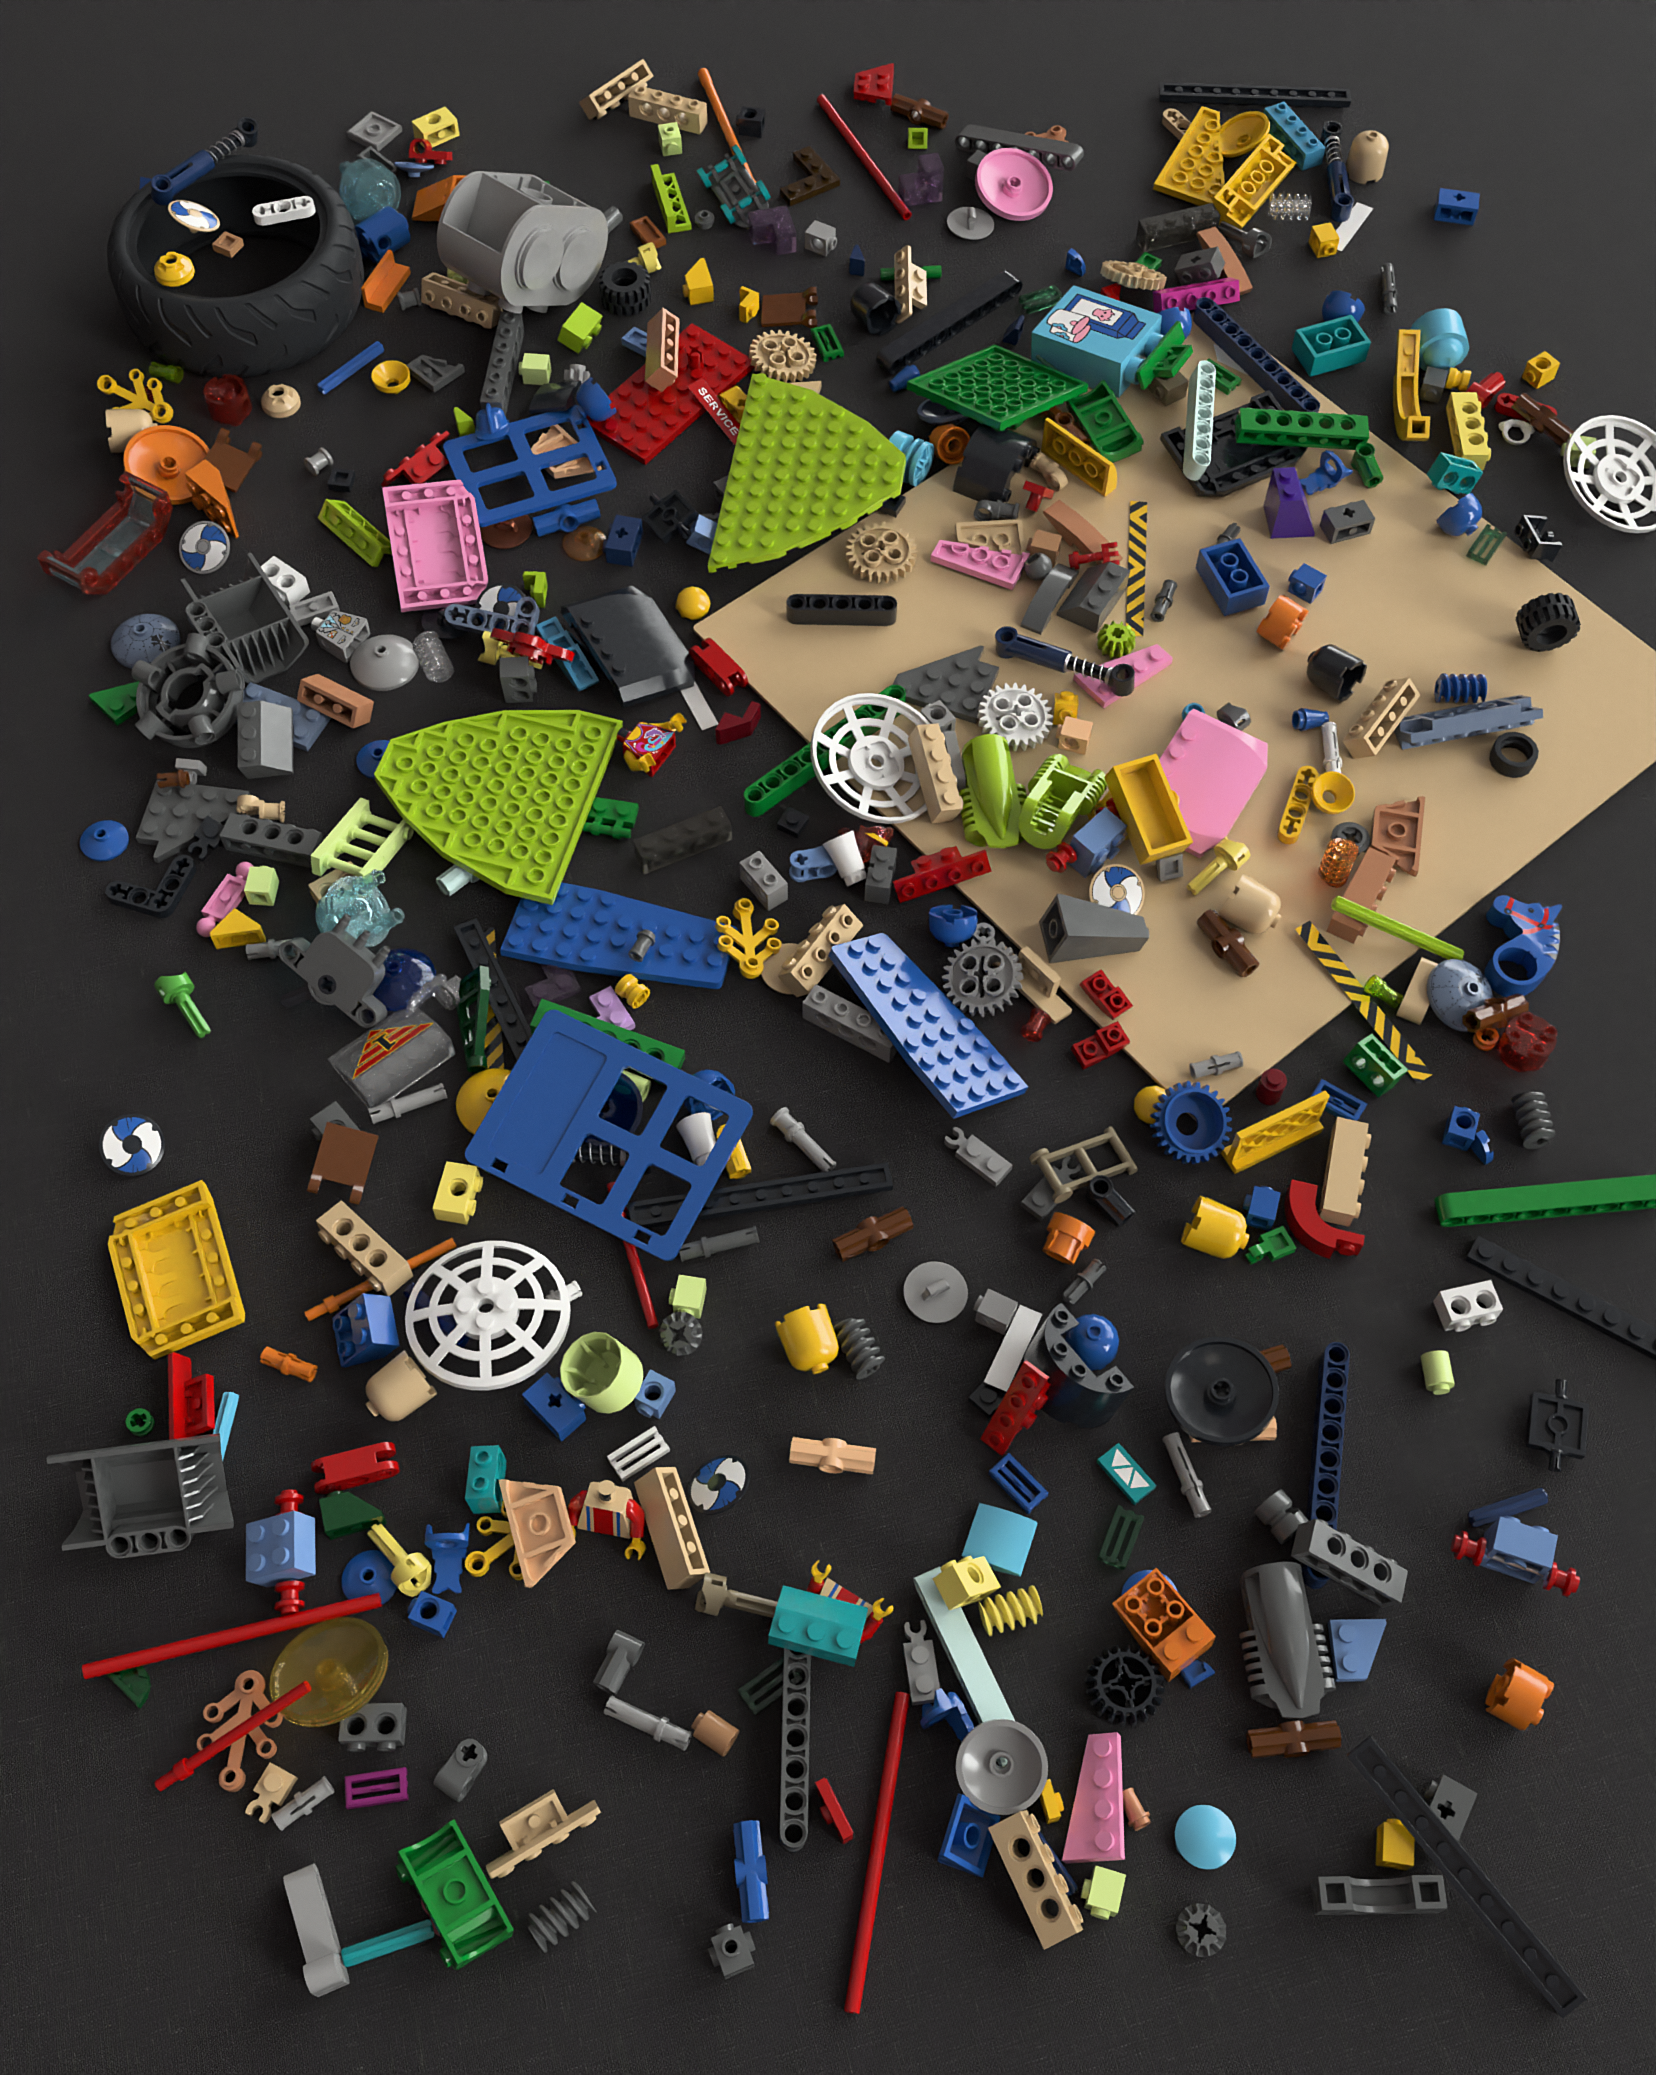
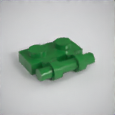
[583,797,639,839]

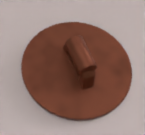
[480,515,532,549]

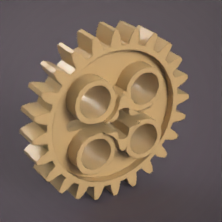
[1100,260,1167,291]
[749,330,816,383]
[845,522,917,584]

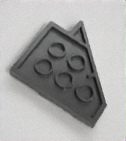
[893,645,999,724]
[136,780,250,863]

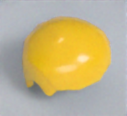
[676,586,710,620]
[1134,1086,1166,1124]

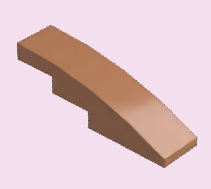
[1196,227,1253,295]
[1043,500,1123,565]

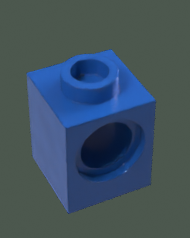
[1288,563,1327,604]
[1442,1106,1480,1151]
[407,1591,457,1638]

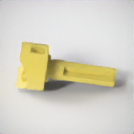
[628,242,661,274]
[478,631,544,669]
[1186,836,1250,896]
[367,1524,431,1597]

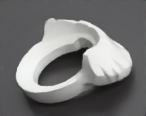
[1498,419,1535,445]

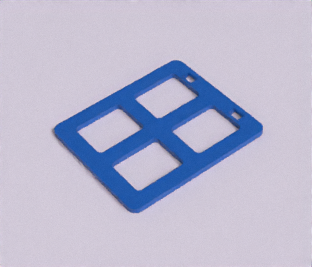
[443,405,617,527]

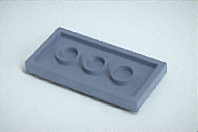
[234,682,331,752]

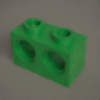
[1343,1034,1408,1098]

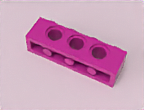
[1153,277,1240,313]

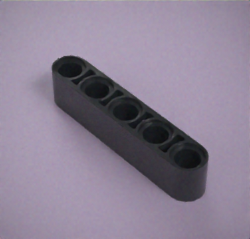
[786,594,897,626]

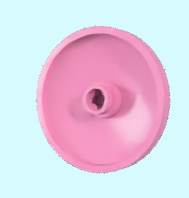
[975,148,1053,221]

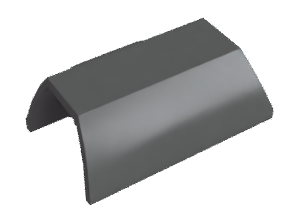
[181,553,309,684]
[47,1433,234,1558]

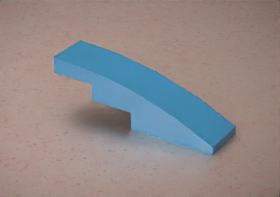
[536,616,599,691]

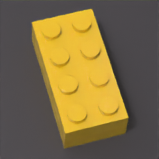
[1104,754,1193,865]

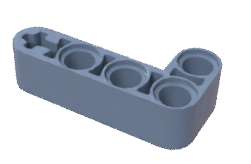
[445,597,540,635]

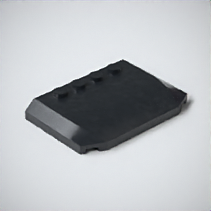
[1160,390,1308,497]
[561,586,695,709]

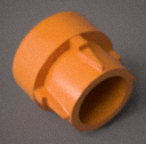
[928,424,970,464]
[1042,1212,1095,1265]

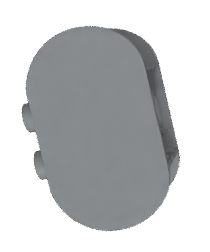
[437,171,608,313]

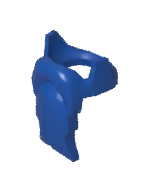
[1299,450,1353,495]
[424,1523,469,1594]
[920,1688,974,1742]

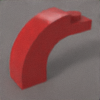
[1284,1179,1365,1259]

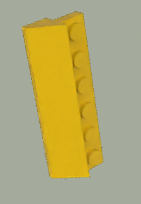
[1212,134,1297,229]

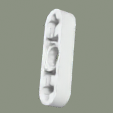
[252,196,315,226]

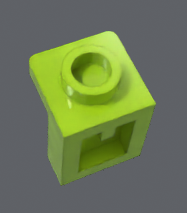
[523,571,548,608]

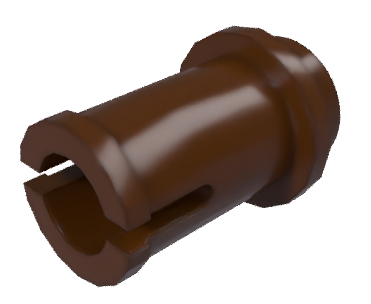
[157,769,190,789]

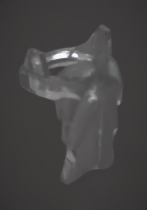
[405,973,461,1017]

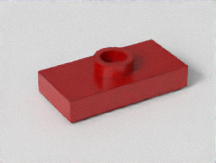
[815,1777,854,1844]

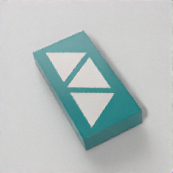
[1097,1443,1156,1505]

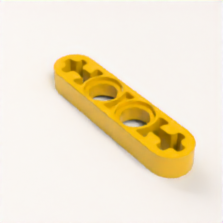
[1277,766,1319,844]

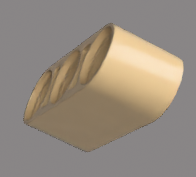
[1396,957,1438,1025]

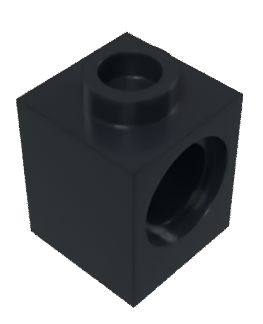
[736,106,765,138]

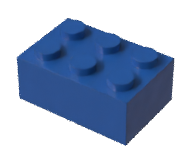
[1195,538,1270,616]

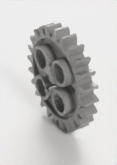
[942,938,1024,1017]

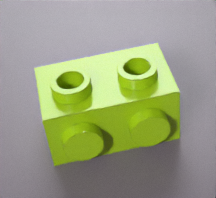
[557,302,603,354]

